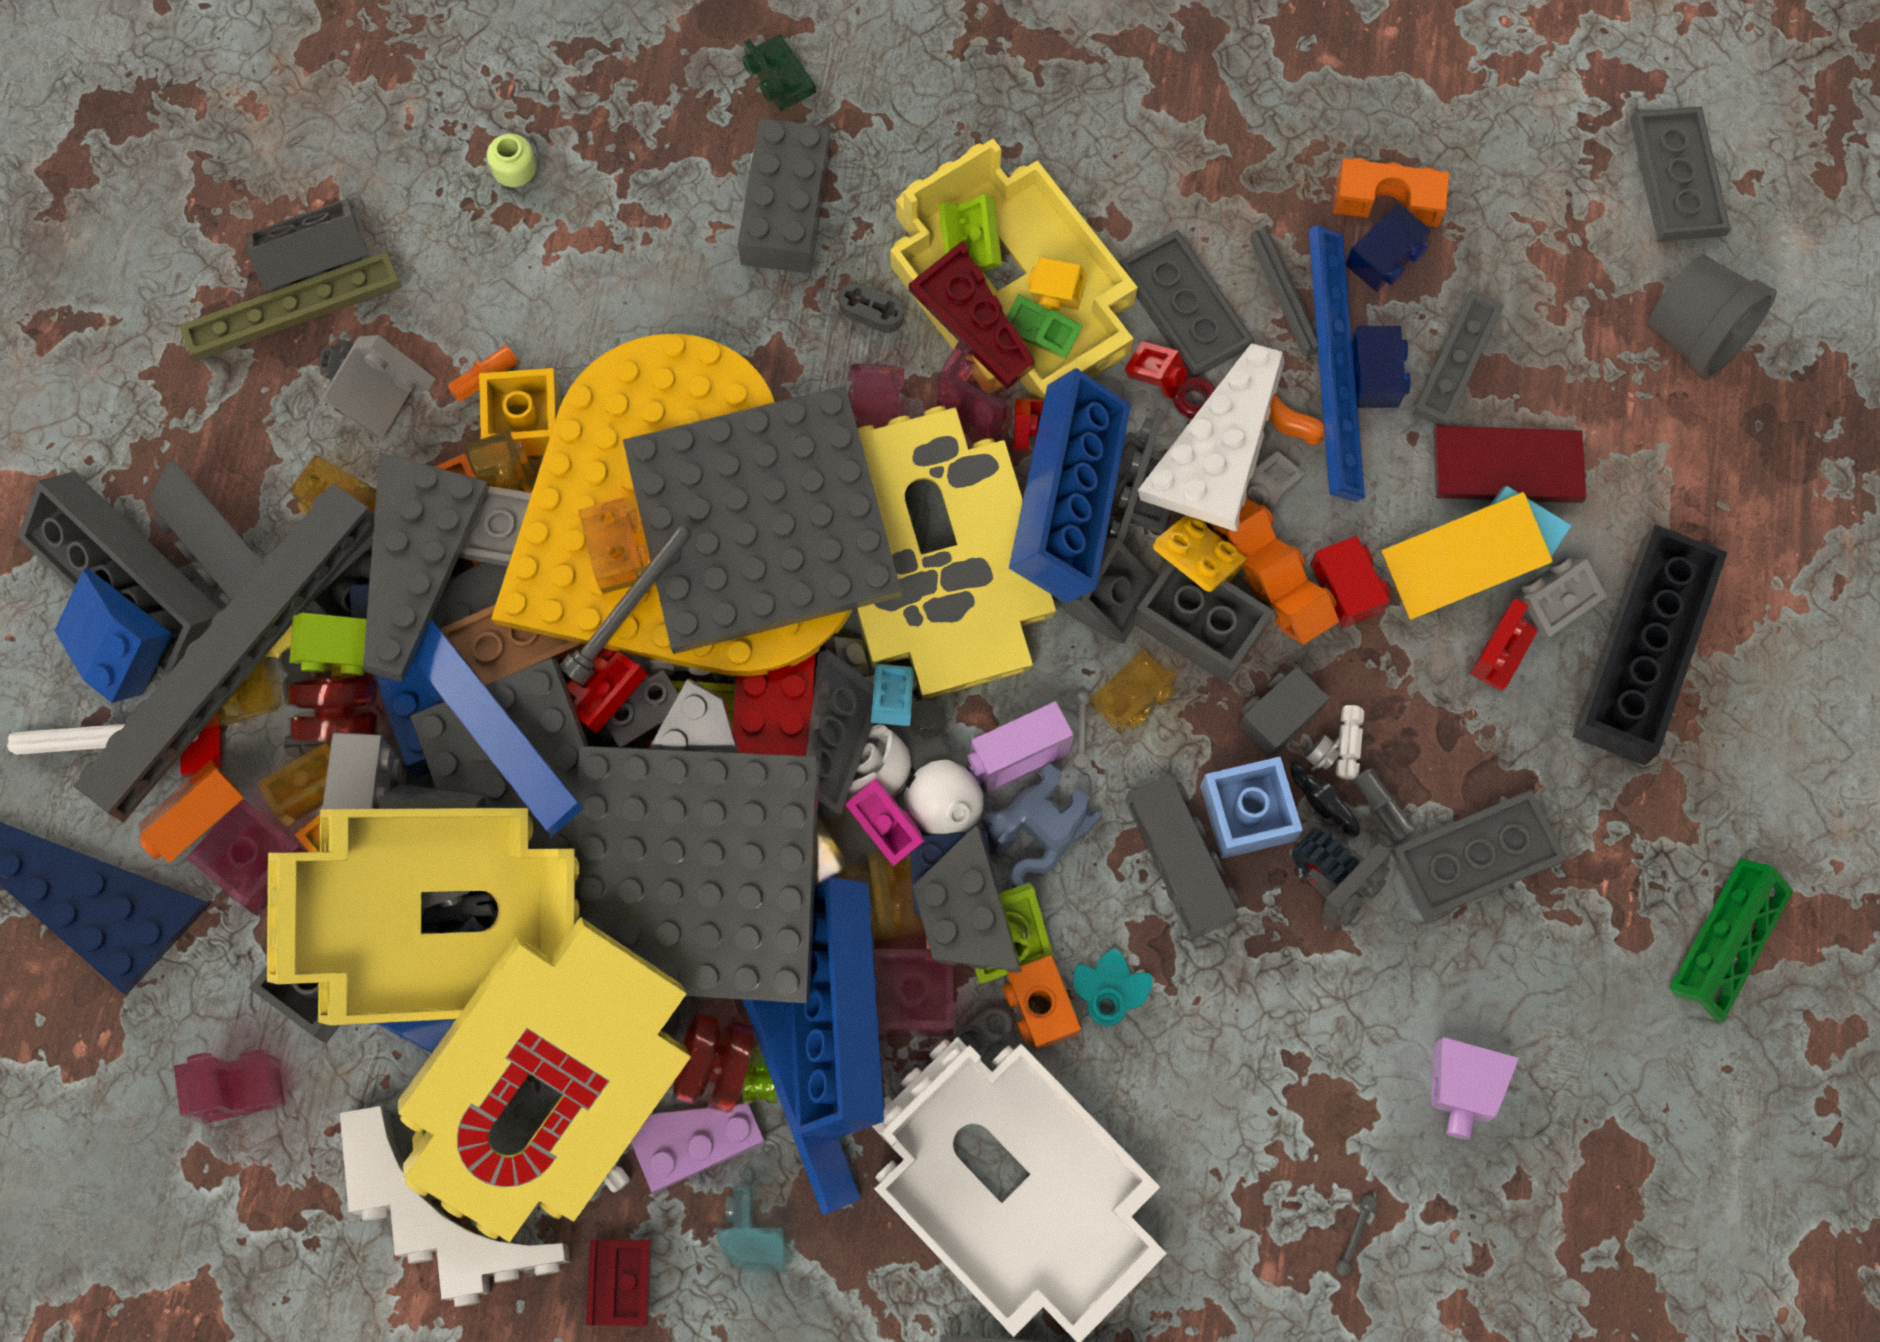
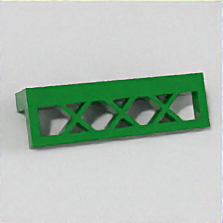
[1669,859,1793,1022]

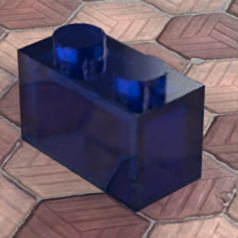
[1345,203,1431,292]
[1352,326,1411,408]

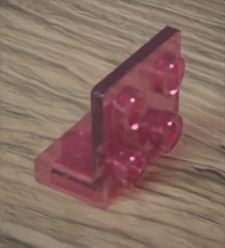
[937,340,1007,438]

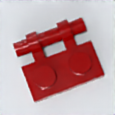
[566,648,648,734]

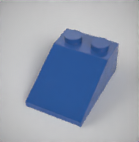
[54,568,172,703]

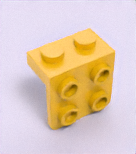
[1153,515,1247,592]

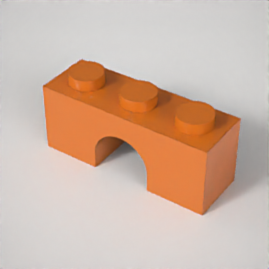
[1333,158,1449,227]

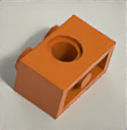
[1002,955,1081,1052]

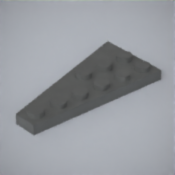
[363,452,489,682]

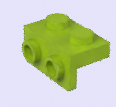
[939,194,1002,273]

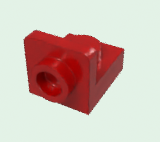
[1124,341,1188,399]
[1014,398,1044,450]

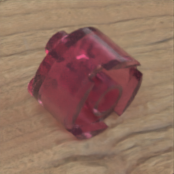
[848,363,904,429]

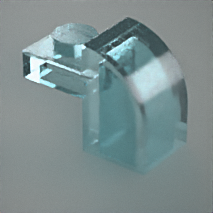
[717,1186,785,1273]

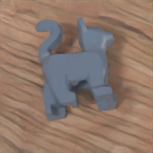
[982,763,1102,888]

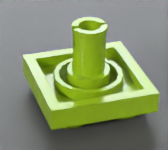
[973,882,1054,984]

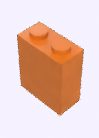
[138,760,244,863]

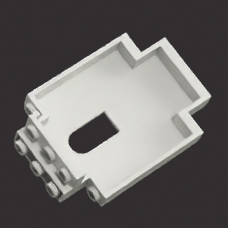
[872,1037,1167,1342]

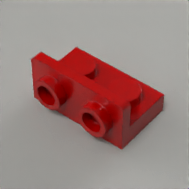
[1469,598,1538,691]

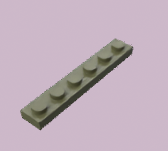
[179,251,401,362]

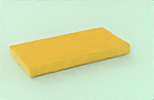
[1381,492,1553,620]

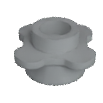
[1305,734,1341,772]

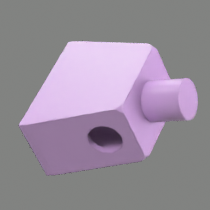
[1431,1037,1518,1140]

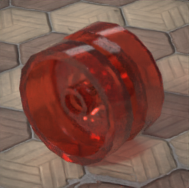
[287,676,378,741]
[672,1012,753,1113]

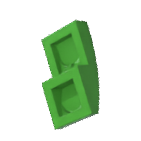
[1007,294,1083,359]

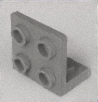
[323,335,436,438]

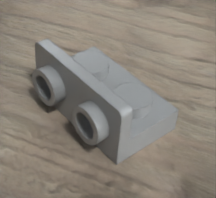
[1511,556,1607,637]

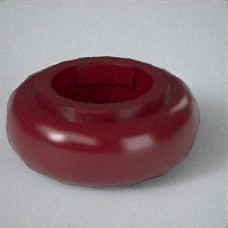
[1173,376,1216,419]

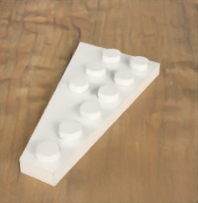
[1138,343,1285,532]

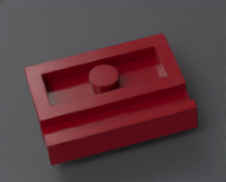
[586,1240,652,1326]

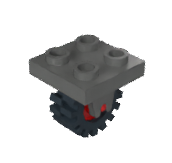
[1291,828,1391,932]

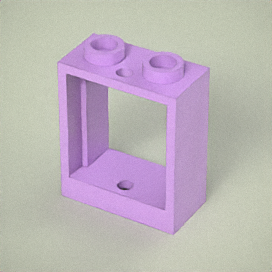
[967,701,1073,794]

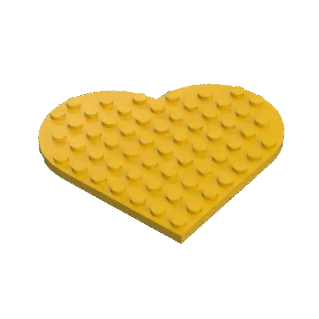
[491,334,853,676]

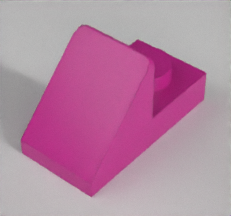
[845,779,925,866]

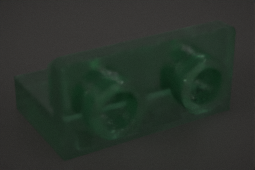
[742,34,816,112]

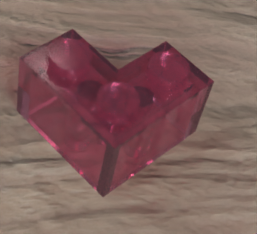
[174,1050,285,1124]

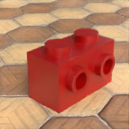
[1310,535,1390,629]

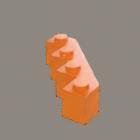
[1209,498,1339,645]

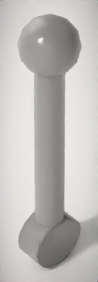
[1074,691,1090,770]

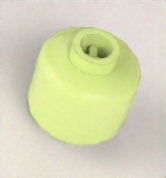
[486,133,537,187]

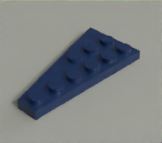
[0,822,210,995]

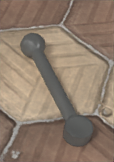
[1336,1195,1378,1276]

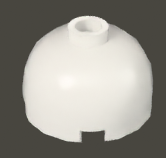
[848,724,911,797]
[904,759,984,835]

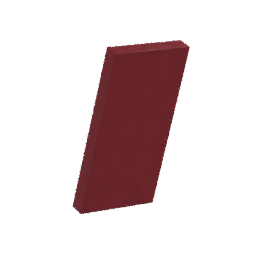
[1433,426,1586,503]

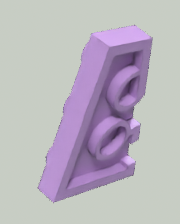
[631,1104,765,1194]

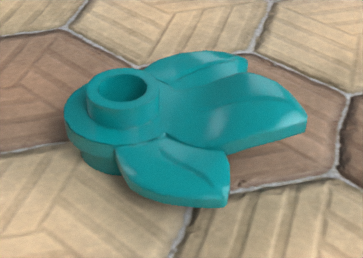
[1073,948,1152,1027]

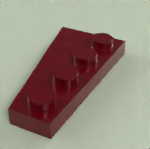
[909,241,1035,390]

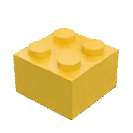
[479,368,561,459]

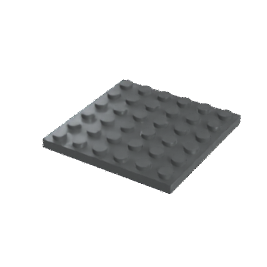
[623,385,902,654]
[575,746,820,1003]

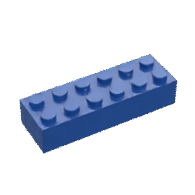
[1008,368,1131,603]
[789,877,885,1139]

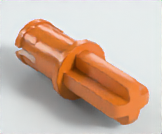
[448,345,519,402]

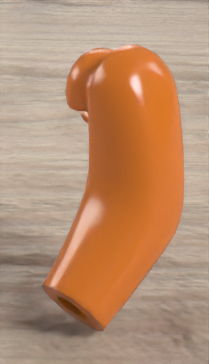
[1269,394,1325,446]

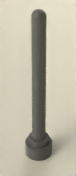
[559,525,691,685]

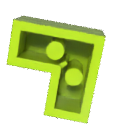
[289,612,367,679]

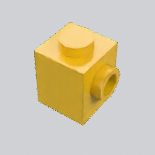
[1028,257,1088,311]

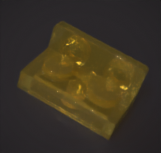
[1088,650,1177,735]

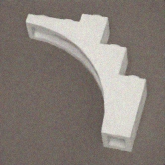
[340,1106,571,1307]

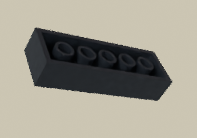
[1572,524,1728,766]

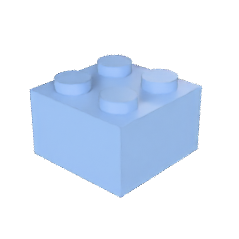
[1200,756,1303,859]

